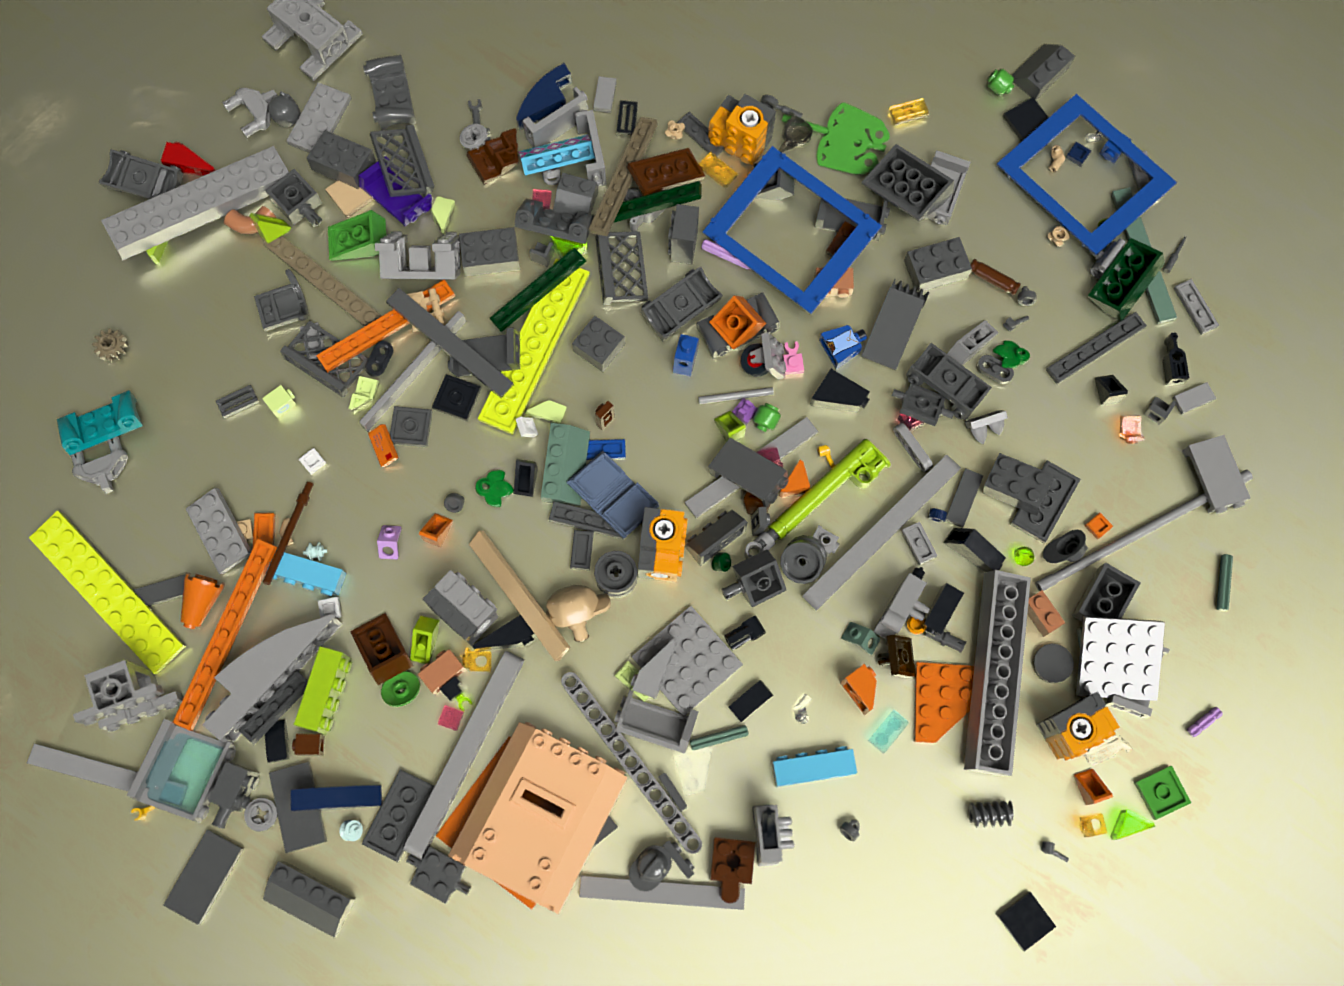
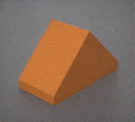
[779,460,810,498]
[419,513,453,548]
[1074,769,1113,805]

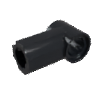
[724,615,766,651]

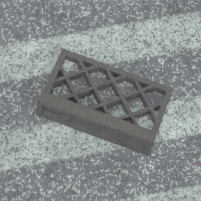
[370,125,434,197]
[595,232,648,305]
[280,321,368,398]

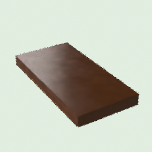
[627,148,705,196]

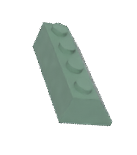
[541,423,590,506]

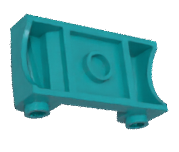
[57,390,143,455]

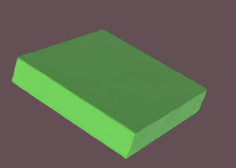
[1134,766,1192,820]

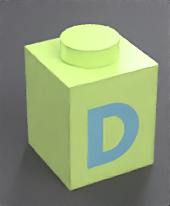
[262,385,296,418]

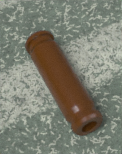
[970,259,1021,296]

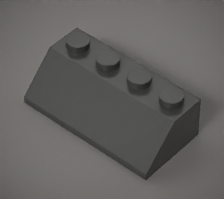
[263,861,356,938]

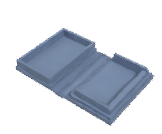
[567,451,659,539]

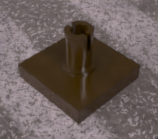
[877,635,916,678]

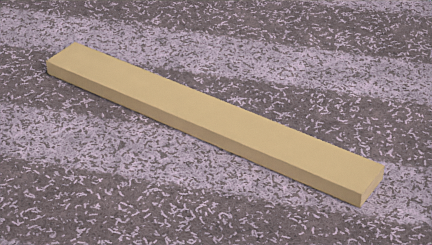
[469,531,570,661]

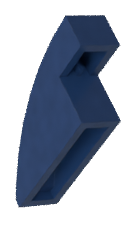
[516,63,572,130]
[291,785,382,812]

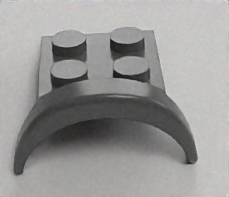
[254,269,308,331]

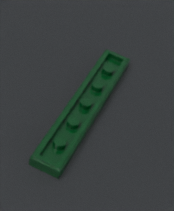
[613,181,702,223]
[490,247,587,332]

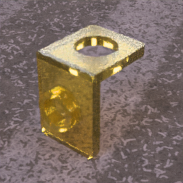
[462,648,492,672]
[1079,813,1107,838]

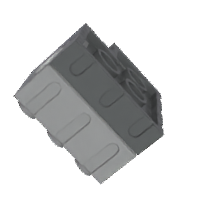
[422,570,499,646]

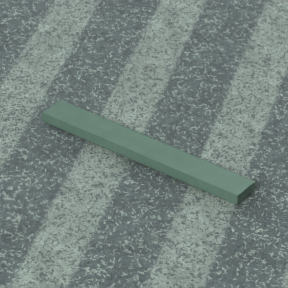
[1111,187,1177,324]

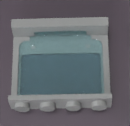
[127,719,236,823]

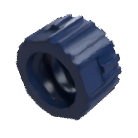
[928,508,947,522]

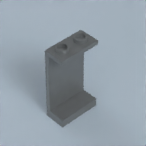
[815,198,890,241]
[448,327,520,377]
[708,437,789,508]

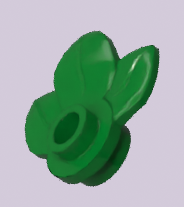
[992,340,1030,368]
[475,470,514,507]

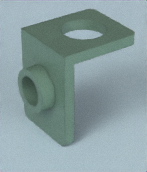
[842,622,880,655]

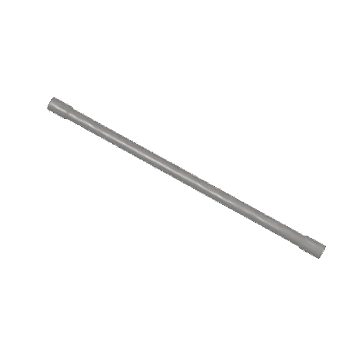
[1035,469,1253,591]

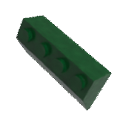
[1088,238,1165,321]

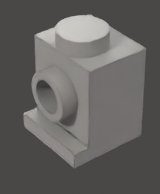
[813,525,840,557]

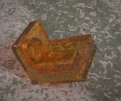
[1120,415,1144,444]

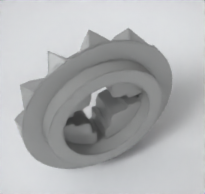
[460,124,488,151]
[244,798,278,831]

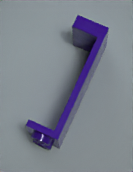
[359,156,432,226]

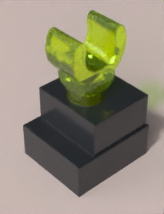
[440,676,473,712]

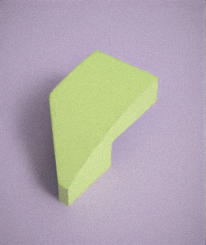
[431,196,455,233]
[349,376,379,410]
[525,400,566,424]

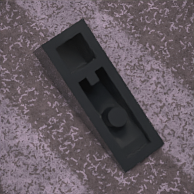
[472,615,536,652]

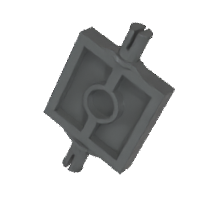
[892,383,955,426]
[406,846,471,904]

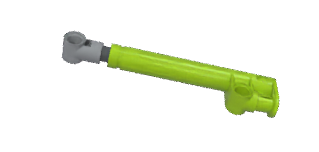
[744,439,891,559]

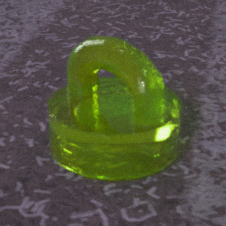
[1014,546,1034,566]

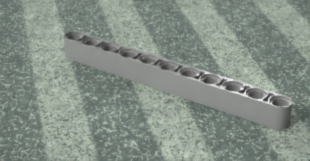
[802,455,961,610]
[403,651,524,860]
[561,672,702,854]

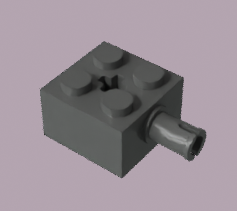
[266,169,322,227]
[721,549,787,607]
[208,762,260,829]

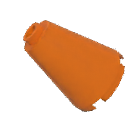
[181,573,225,629]

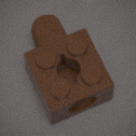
[710,837,756,904]

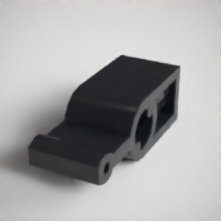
[1163,333,1189,385]

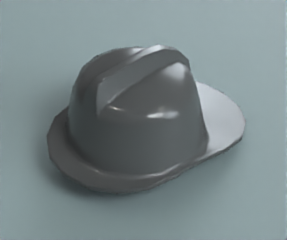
[1043,529,1088,563]
[629,845,672,892]

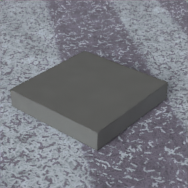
[390,406,432,447]

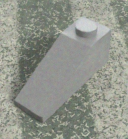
[947,320,999,366]
[631,640,677,699]

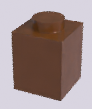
[292,734,325,756]

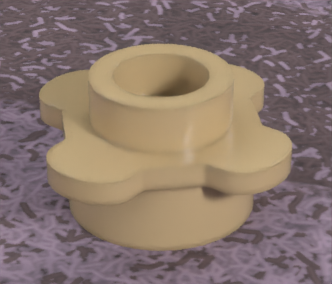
[665,121,685,139]
[1047,226,1069,247]

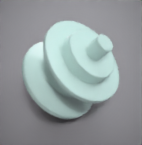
[303,542,327,561]
[339,820,363,841]

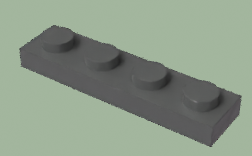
[549,501,624,540]
[238,671,308,745]

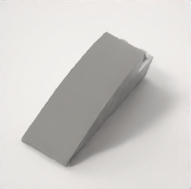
[203,615,342,744]

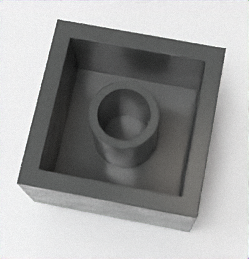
[572,316,625,372]

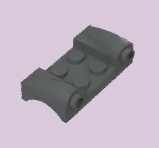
[363,55,416,131]
[99,149,184,199]
[515,198,595,244]
[640,266,723,341]
[696,292,780,359]
[906,343,992,420]

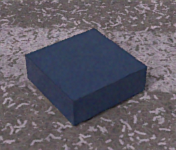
[1066,142,1091,167]

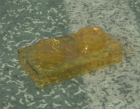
[699,152,738,189]

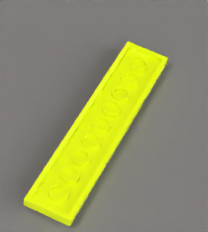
[478,258,590,435]
[29,510,186,675]

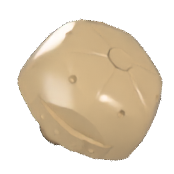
[546,585,611,642]

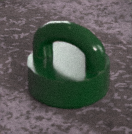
[712,552,731,572]

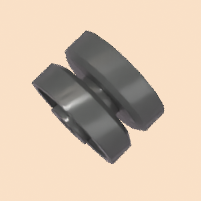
[780,535,827,584]
[594,551,638,598]

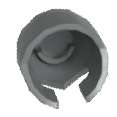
[268,91,301,128]

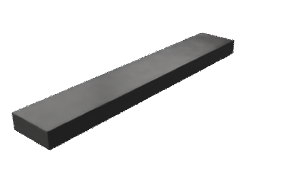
[1046,311,1147,384]

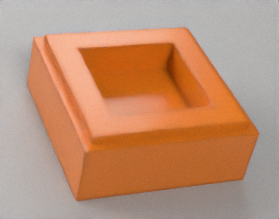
[1084,513,1113,540]

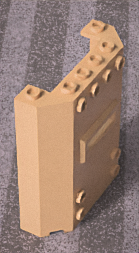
[448,722,627,914]

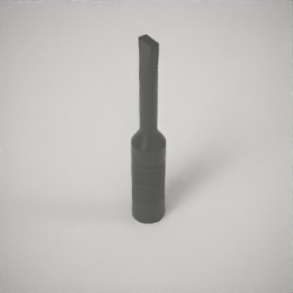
[1163,237,1186,273]

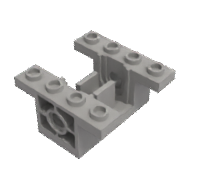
[262,0,362,81]
[375,231,461,279]
[73,660,183,732]

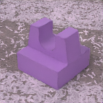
[732,398,758,425]

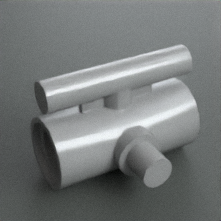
[1090,239,1125,279]

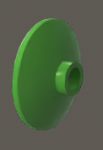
[381,672,420,707]

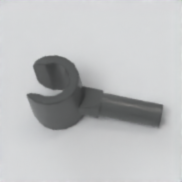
[1003,316,1029,331]
[1042,841,1069,863]

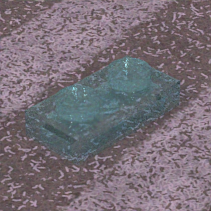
[868,710,909,754]

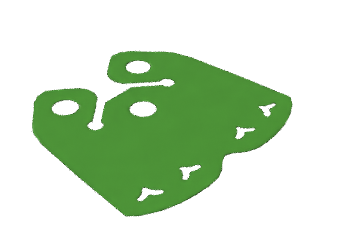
[817,102,890,175]

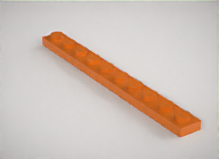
[173,539,277,731]

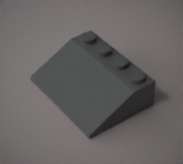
[861,144,954,221]

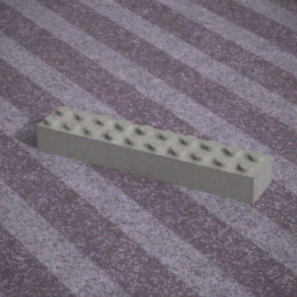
[101,146,289,260]
[964,570,1031,776]

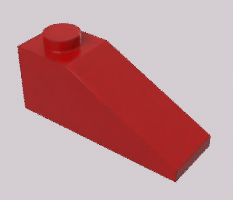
[161,142,216,176]

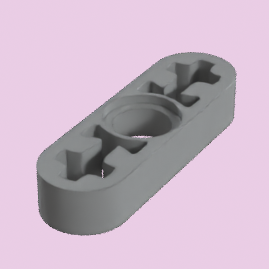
[893,422,933,472]

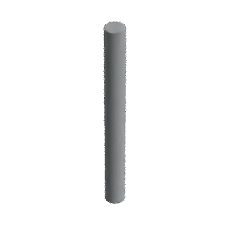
[698,387,774,404]

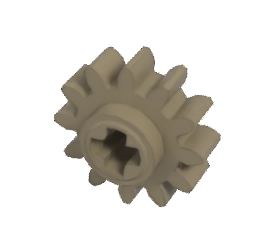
[92,328,129,362]

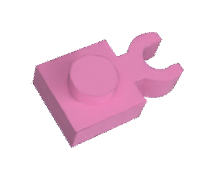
[783,342,804,375]

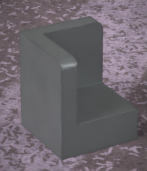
[529,242,555,267]
[1143,397,1177,425]

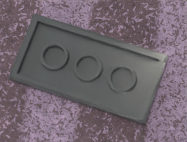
[861,287,925,370]
[1010,460,1081,544]
[269,762,327,853]
[362,769,435,862]
[163,830,244,925]

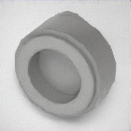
[542,167,561,185]

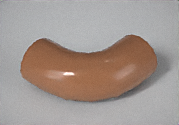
[224,206,276,234]

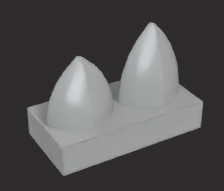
[964,410,1008,444]

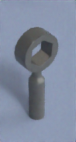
[760,95,803,119]

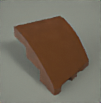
[466,128,519,184]

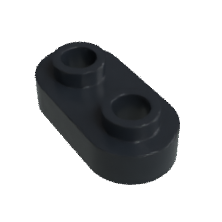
[365,341,393,377]

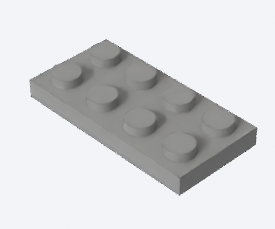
[286,82,352,153]
[186,488,252,574]

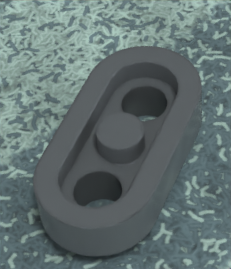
[977,355,1014,384]

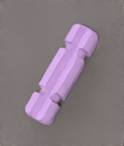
[1187,707,1223,737]

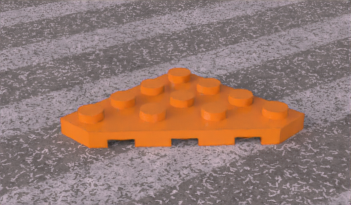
[914,662,974,743]

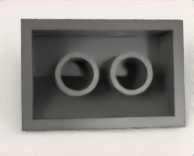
[1012,44,1075,100]
[686,510,748,566]

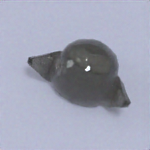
[779,111,813,153]

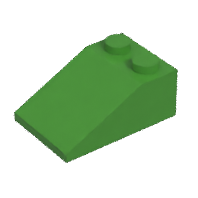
[328,210,386,261]

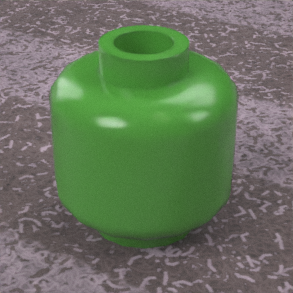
[987,69,1014,96]
[753,403,781,432]

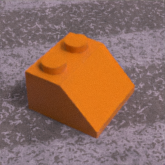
[709,295,766,349]
[840,664,877,715]

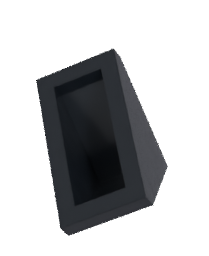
[1095,375,1128,405]
[514,459,538,497]

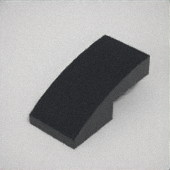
[729,680,773,722]
[265,720,289,763]

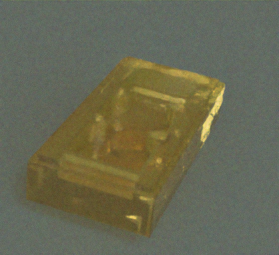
[889,98,929,125]

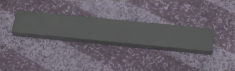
[386,288,514,399]

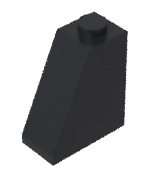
[810,369,870,412]
[944,528,1006,572]
[922,583,964,636]

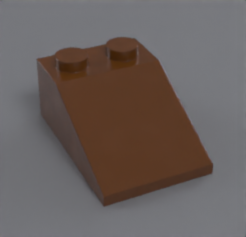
[350,613,413,685]

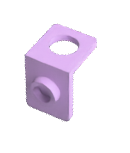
[377,525,402,559]

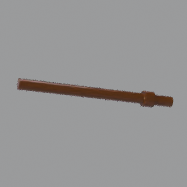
[263,482,314,585]

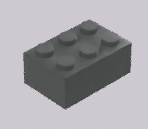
[307,130,376,189]
[668,204,699,265]
[459,227,520,276]
[904,237,972,292]
[983,453,1054,516]
[1072,563,1141,622]

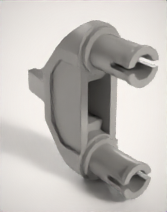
[222,88,278,138]
[70,436,128,494]

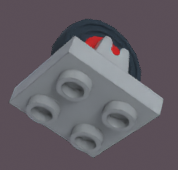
[741,332,786,380]

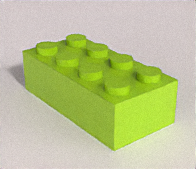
[294,646,352,735]

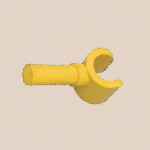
[817,445,835,468]
[131,806,155,820]

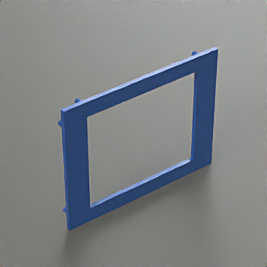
[997,94,1177,256]
[703,146,882,314]

